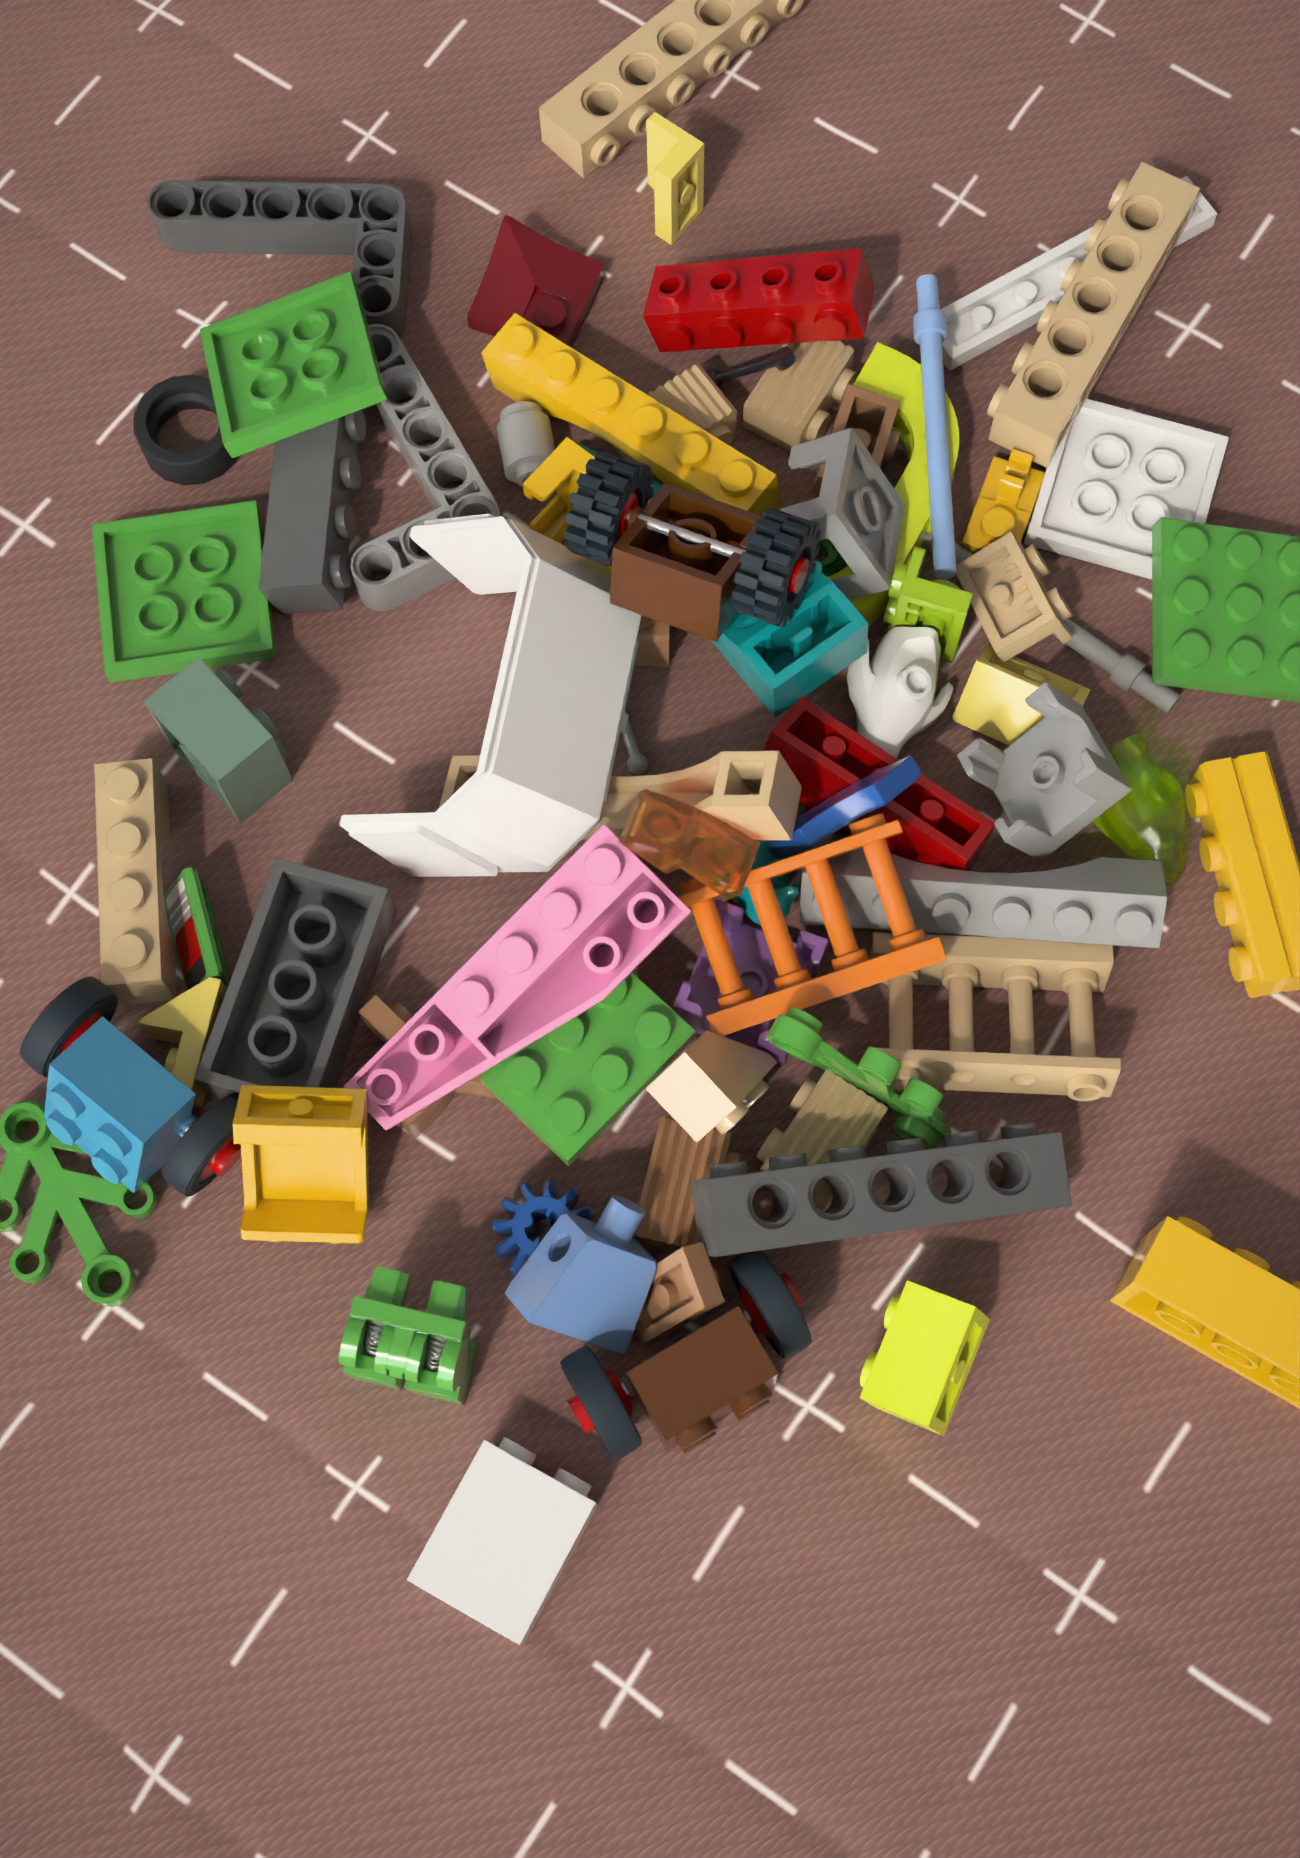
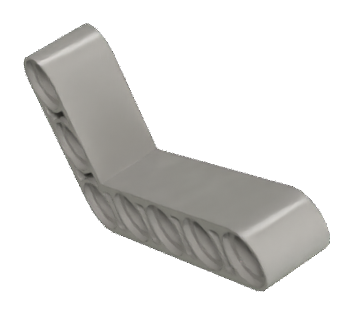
[350,324,501,611]

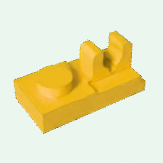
[961,449,1045,554]

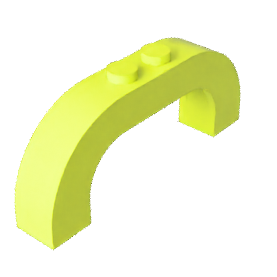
[828,342,959,627]

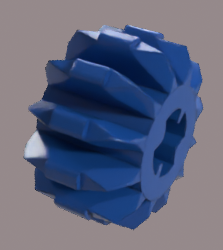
[492,1179,594,1276]

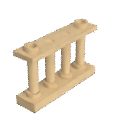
[869,932,1121,1101]

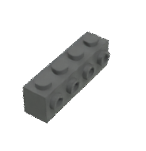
[258,410,366,614]

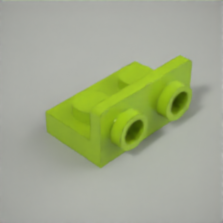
[883,546,973,663]

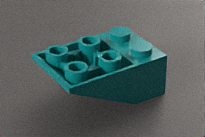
[711,572,868,718]

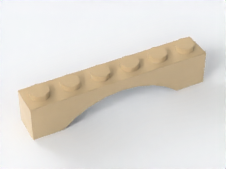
[439,751,802,840]

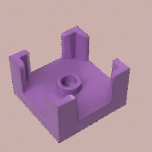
[673,899,828,1066]

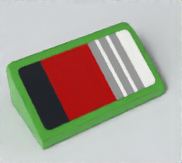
[164,867,231,991]

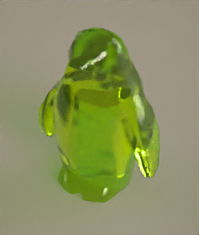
[1092,733,1187,885]

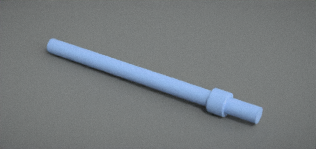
[913,274,957,579]

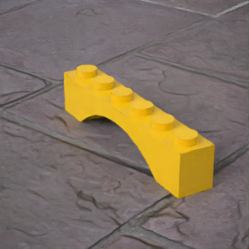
[481,313,781,516]

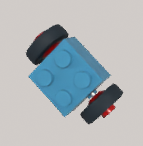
[20,976,241,1197]

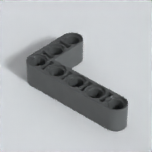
[147,180,412,338]

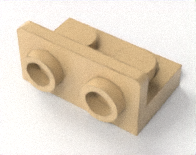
[956,532,1073,662]

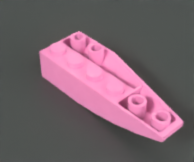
[344,824,692,1130]

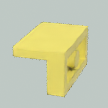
[646,112,704,245]
[953,645,1091,746]

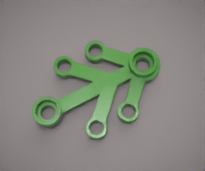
[766,1007,952,1149]
[0,1100,158,1307]

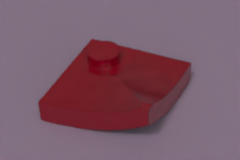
[467,215,605,348]

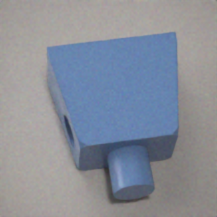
[505,1195,657,1354]

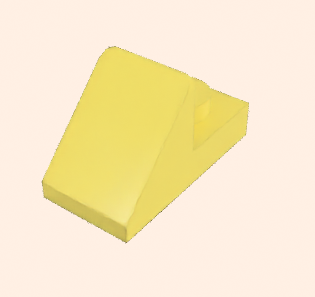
[138,977,227,1108]

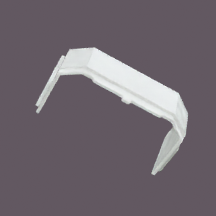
[339,514,642,877]

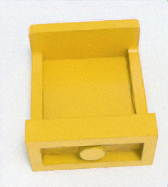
[233,1085,369,1244]

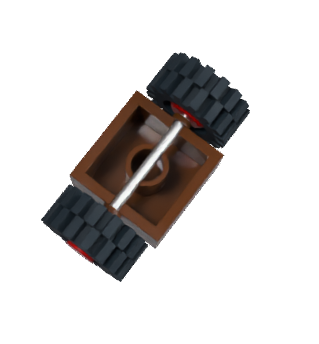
[564,450,821,642]

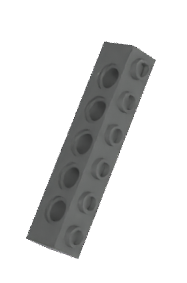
[690,1122,1072,1257]

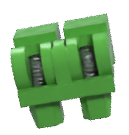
[339,1266,480,1405]

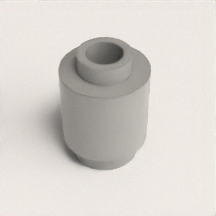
[497,401,555,487]

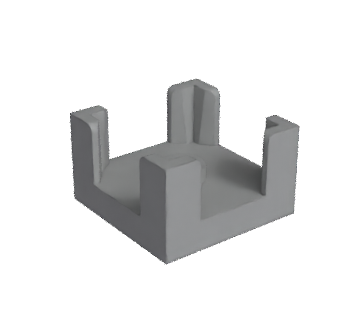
[780,428,905,600]
[957,682,1133,861]

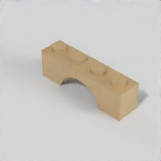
[94,758,177,1006]

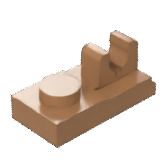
[636,1242,725,1345]

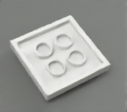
[1024,399,1229,579]

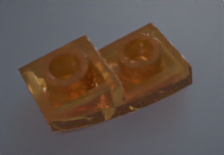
[619,789,760,900]

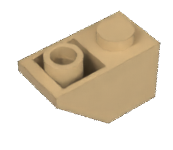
[646,1030,777,1143]

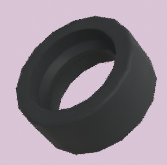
[133,375,238,485]

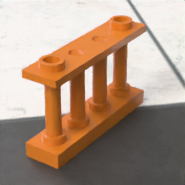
[677,813,947,1036]

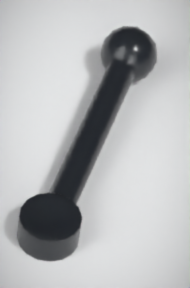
[706,347,796,388]

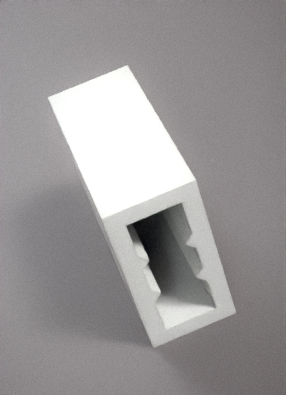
[407,1437,598,1645]

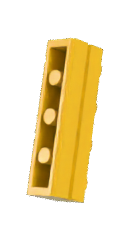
[1185,751,1300,998]

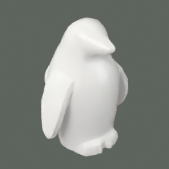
[847,626,954,758]

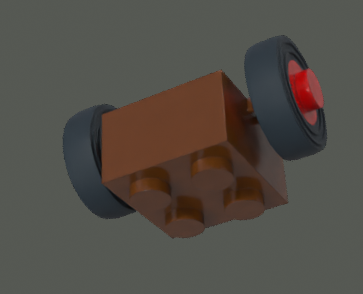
[560,1250,812,1460]

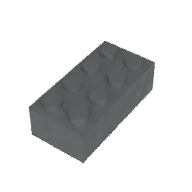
[194,857,397,1099]

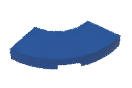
[765,755,922,859]

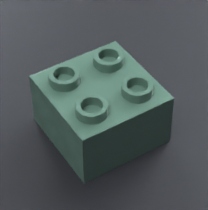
[144,657,293,823]

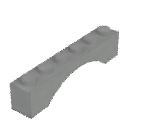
[799,839,1167,948]

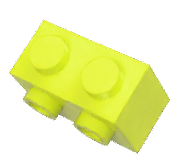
[859,1280,990,1436]

